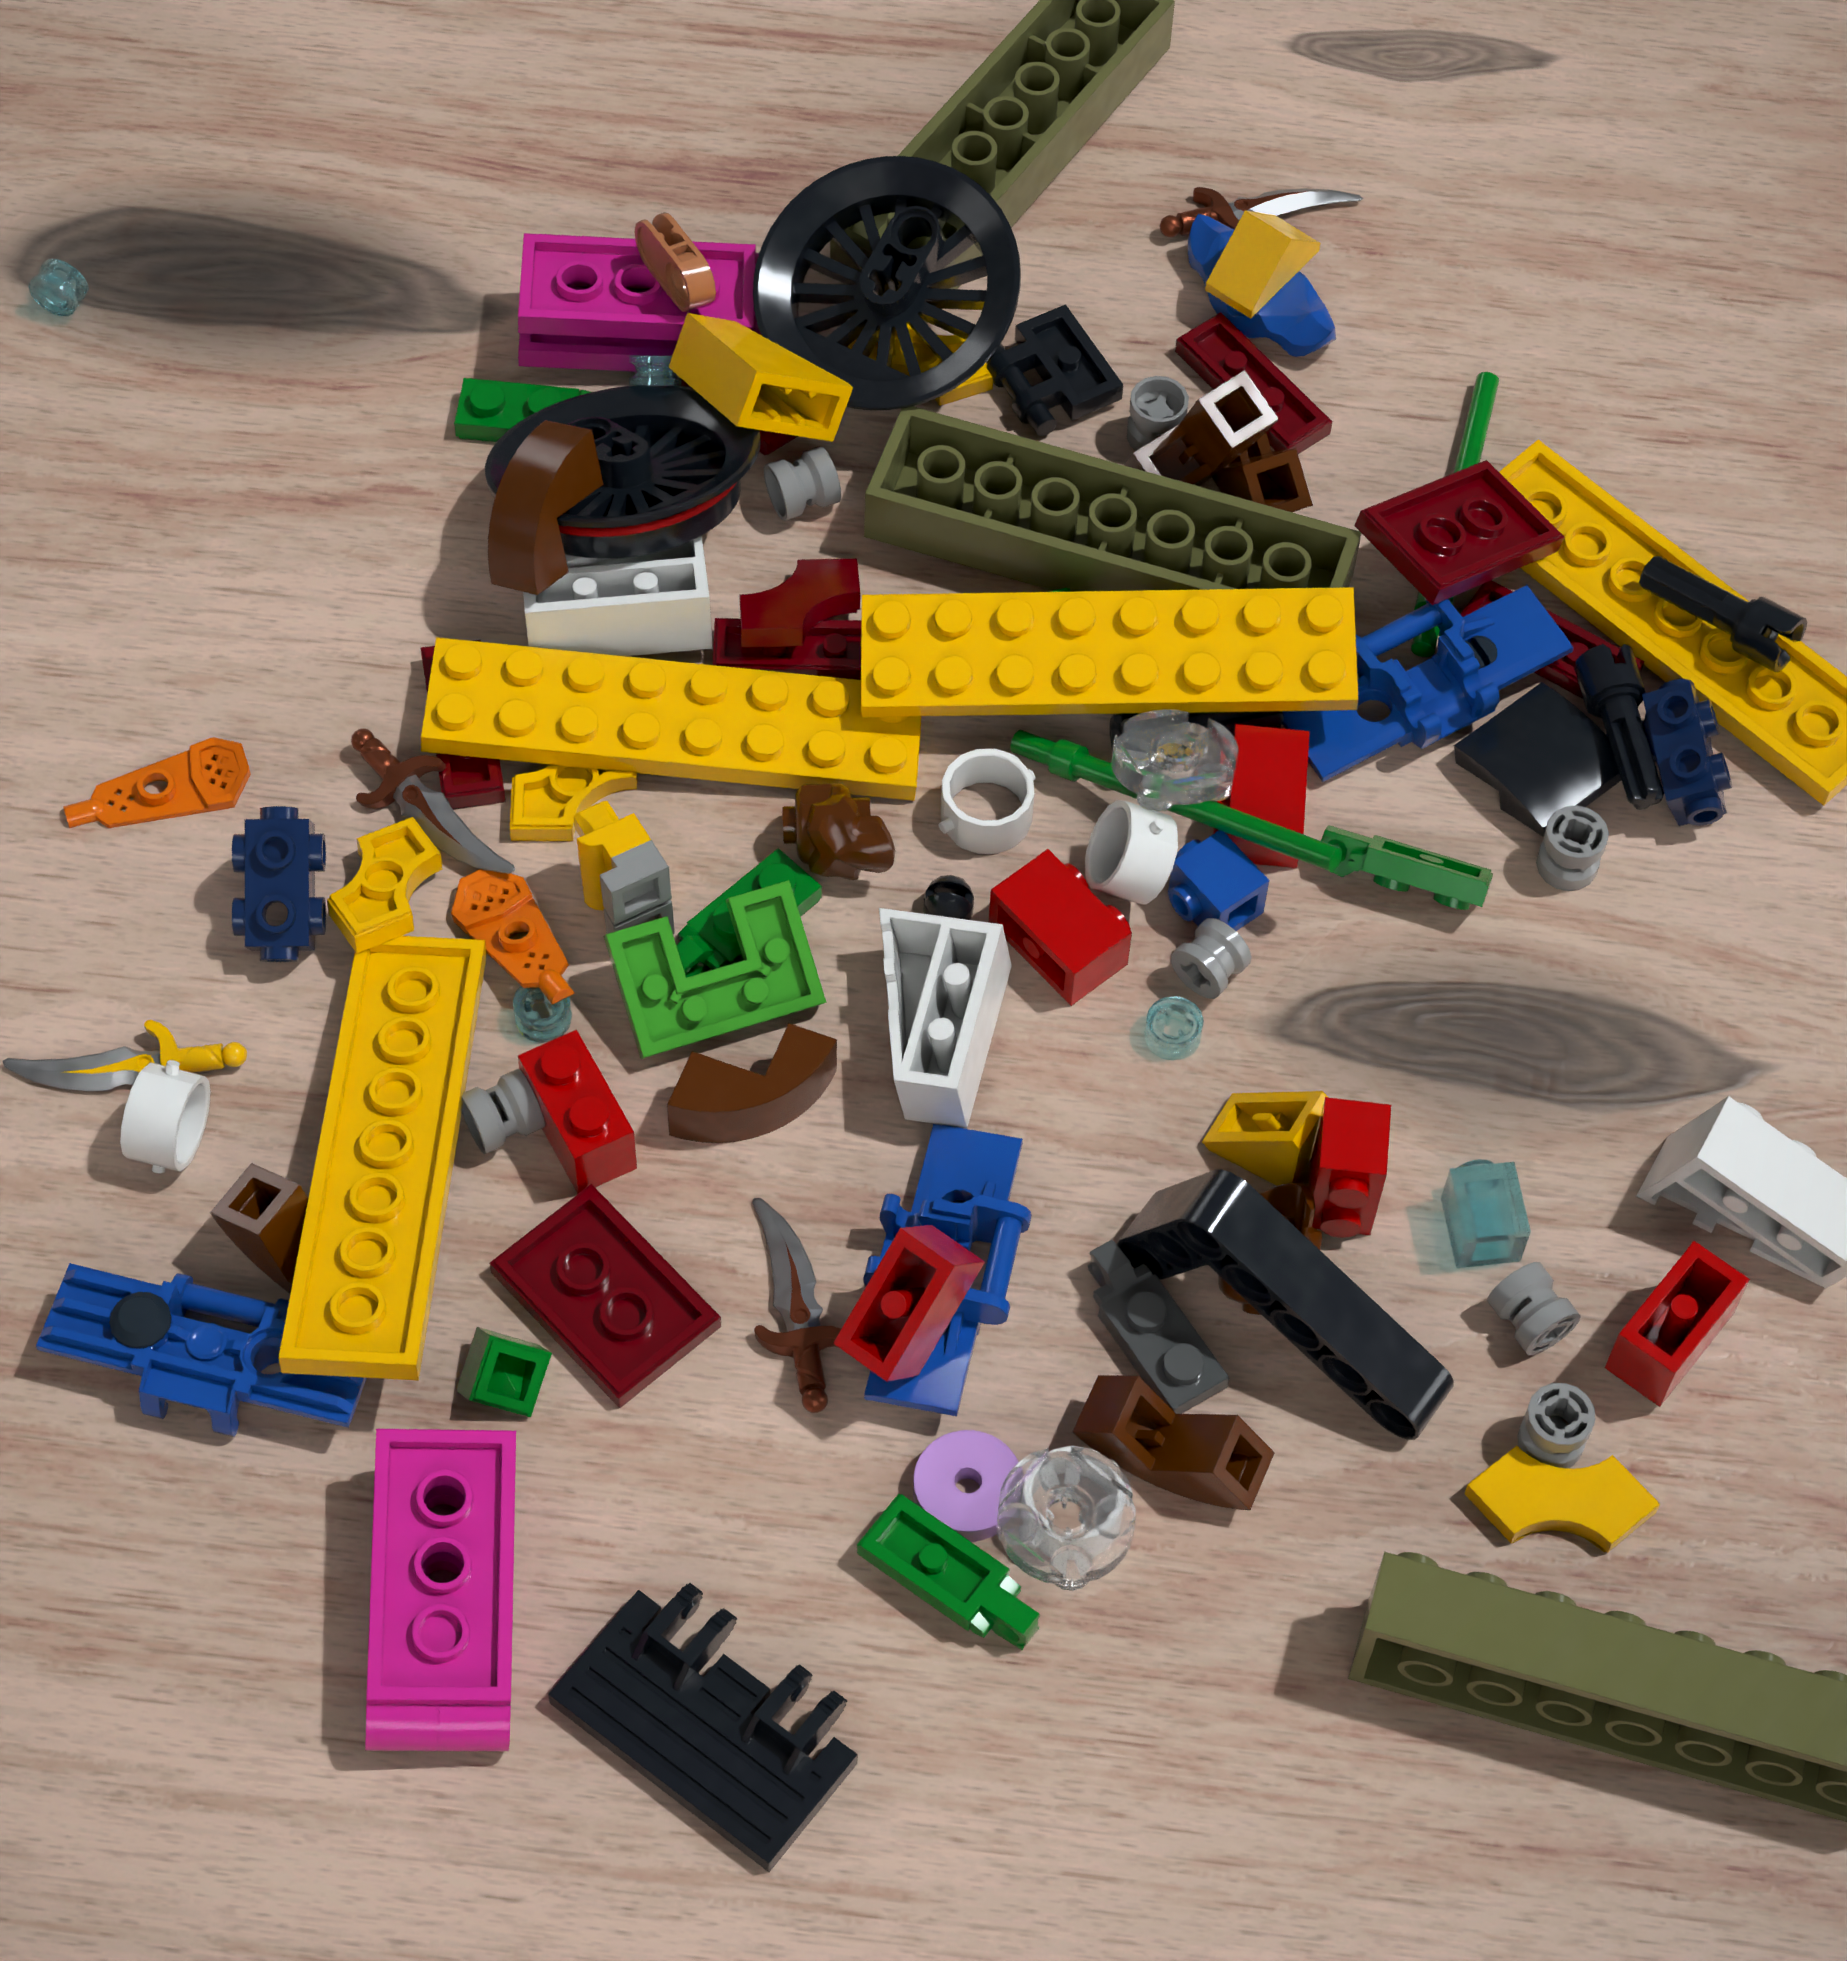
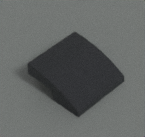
[1454,682,1621,837]

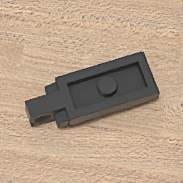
[1088,1239,1229,1414]

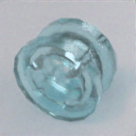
[28,259,89,317]
[629,355,682,386]
[513,986,572,1043]
[1144,996,1204,1061]

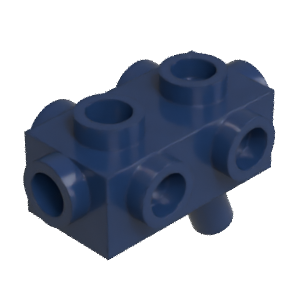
[1606,679,1732,826]
[232,806,326,962]

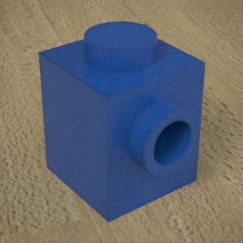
[1168,830,1270,931]

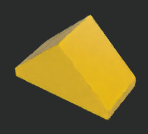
[1205,210,1321,319]
[1202,1091,1328,1186]

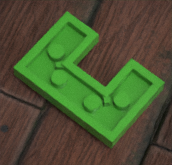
[603,880,827,1059]

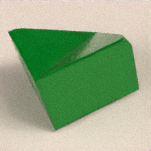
[457,1327,552,1417]

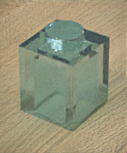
[1441,1159,1531,1268]

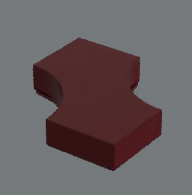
[739,558,860,647]

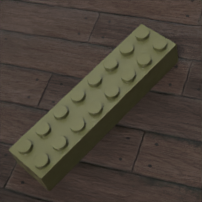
[830,0,1175,324]
[864,406,1362,592]
[1348,1552,1847,1822]

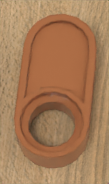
[634,212,716,312]

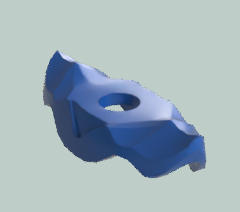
[1187,214,1336,357]

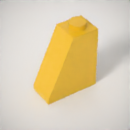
[668,313,853,442]

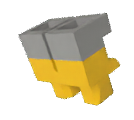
[573,801,675,934]

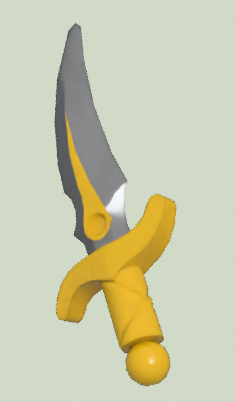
[3,1020,247,1091]

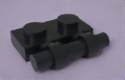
[987,304,1124,436]

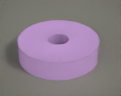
[913,1430,1023,1542]

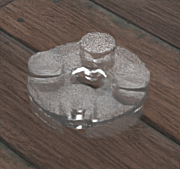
[1111,709,1239,812]
[996,1446,1136,1591]

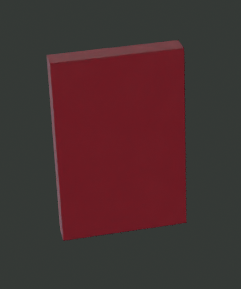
[1354,460,1565,605]
[489,1184,721,1408]

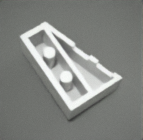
[523,535,713,656]
[879,908,1012,1129]
[1636,1096,1847,1288]

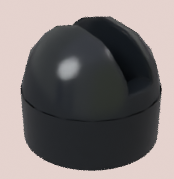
[923,875,974,920]

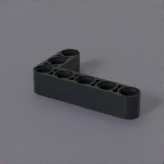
[1117,1169,1454,1440]

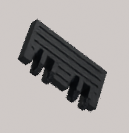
[548,1583,858,1872]

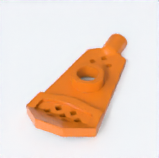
[63,737,251,828]
[451,869,575,1005]

